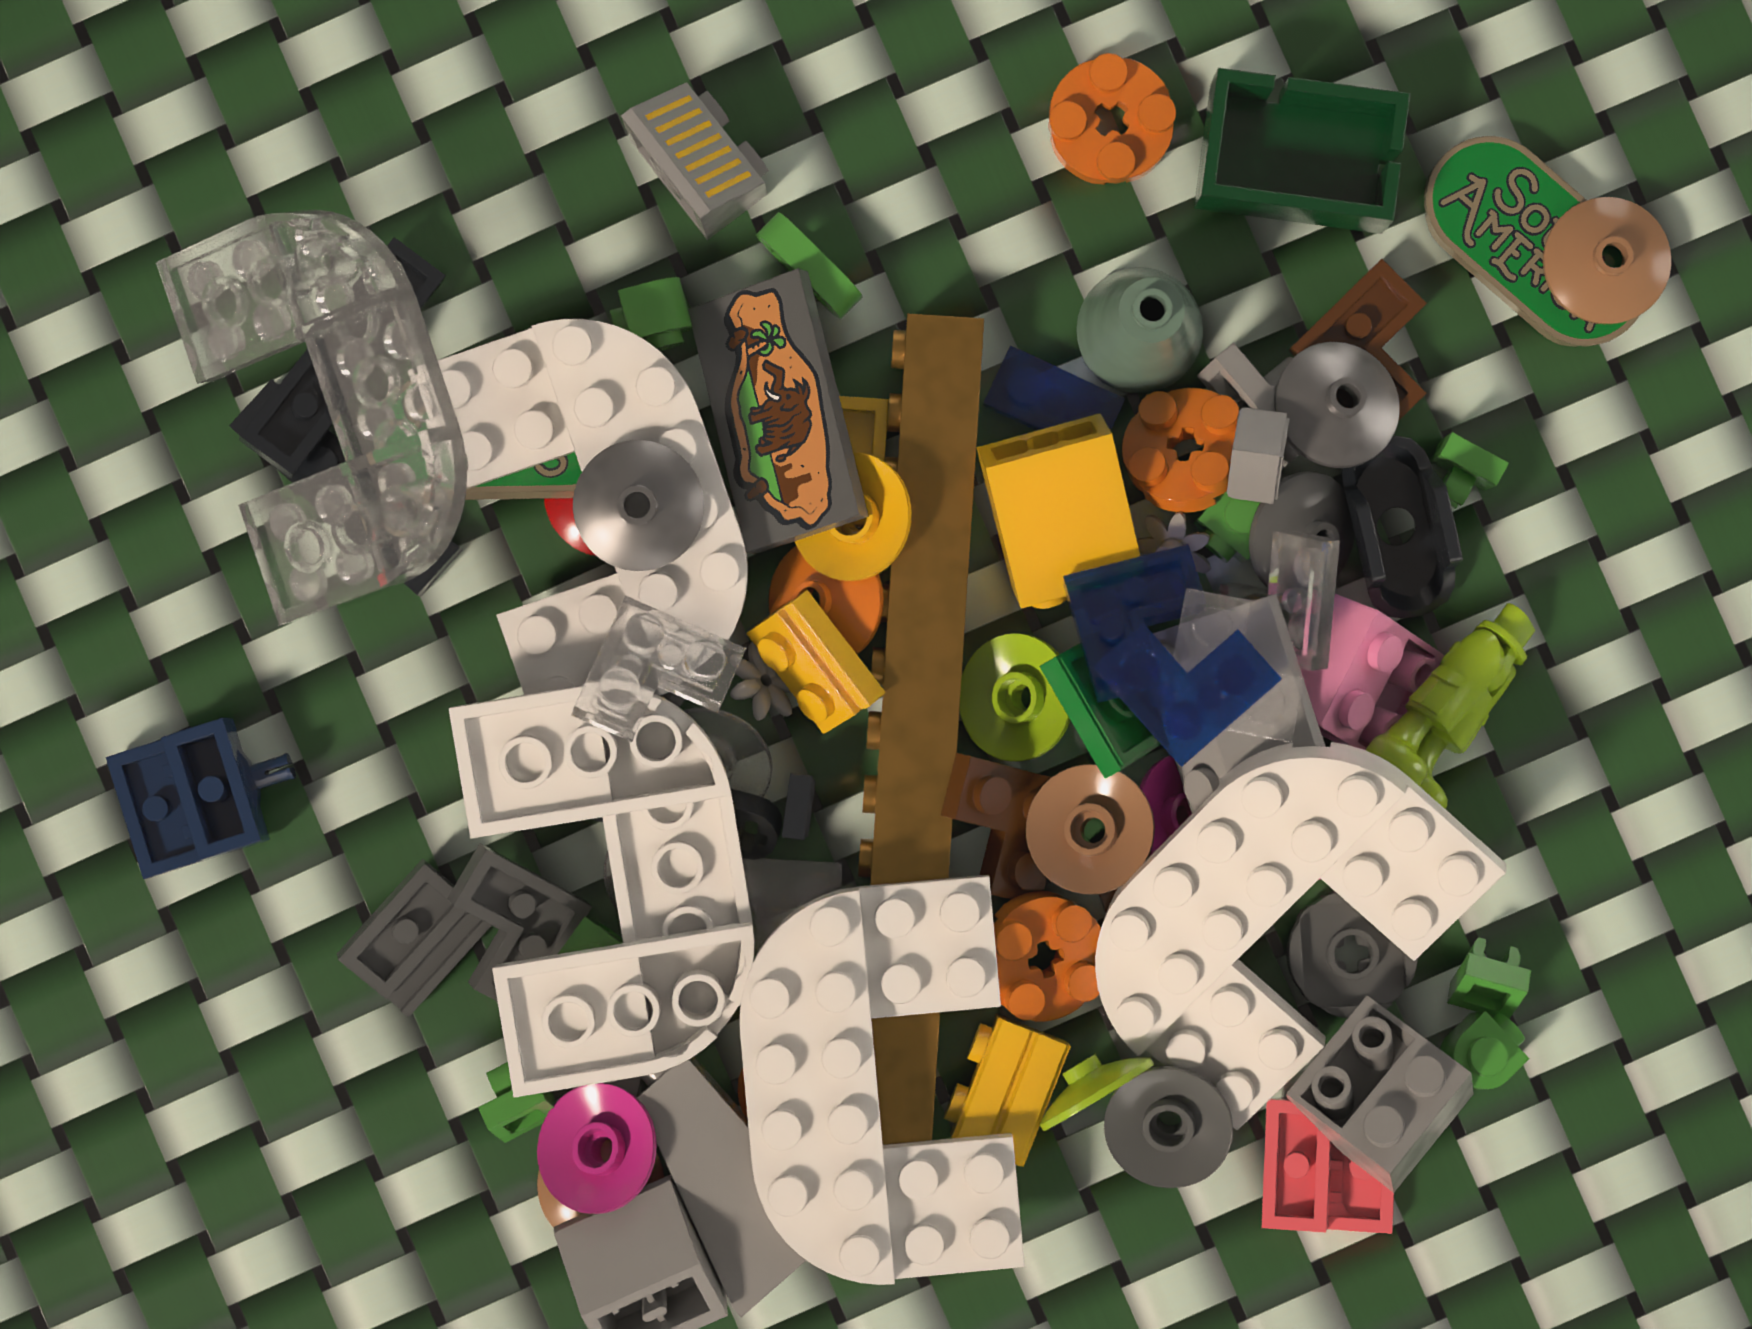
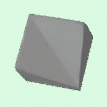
[1227,408,1290,504]

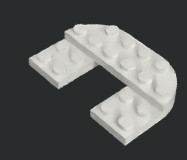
[411,319,748,696]
[449,683,754,1097]
[1095,742,1506,1130]
[740,875,1025,1285]

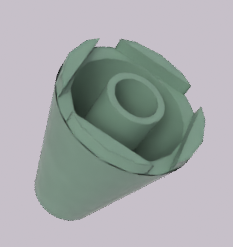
[1077,267,1203,393]

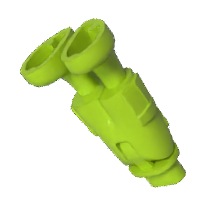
[1365,603,1535,809]

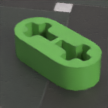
[756,212,863,320]

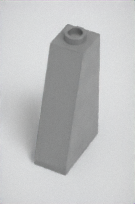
[637,1056,806,1318]

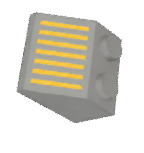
[621,82,768,240]

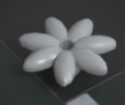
[1137,512,1211,588]
[728,642,792,721]

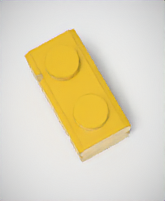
[943,1014,1071,1167]

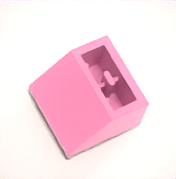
[1293,588,1444,750]

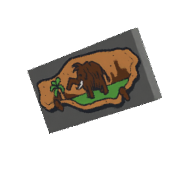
[688,268,869,554]

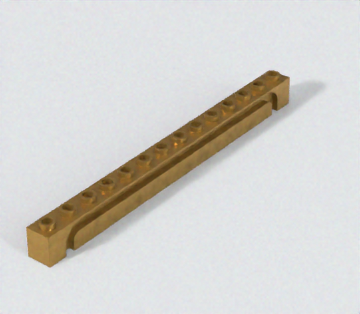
[858,314,984,1145]

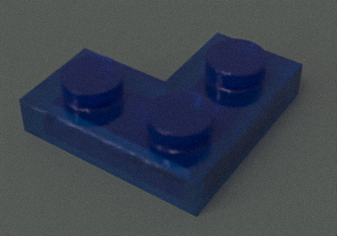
[983,345,1125,431]
[1063,544,1207,703]
[1093,623,1282,767]

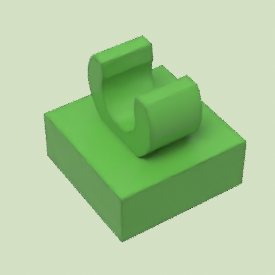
[1430,432,1509,509]
[1447,937,1531,1019]
[478,1062,556,1143]

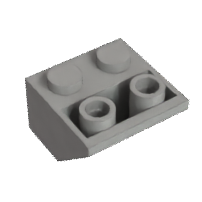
[1286,996,1474,1193]
[554,1175,728,1329]

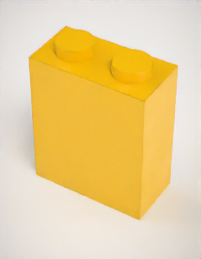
[976,413,1145,609]

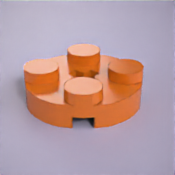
[1048,53,1176,185]
[1122,388,1240,513]
[994,891,1101,1022]

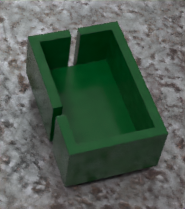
[1194,68,1410,234]

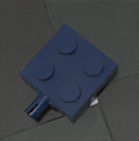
[105,718,296,879]

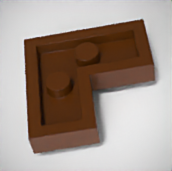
[1288,259,1427,421]
[941,753,1052,899]

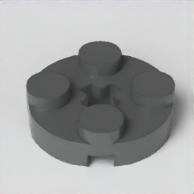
[1286,891,1418,1018]

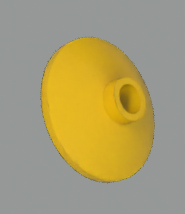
[795,452,912,581]

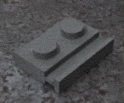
[337,859,492,1017]

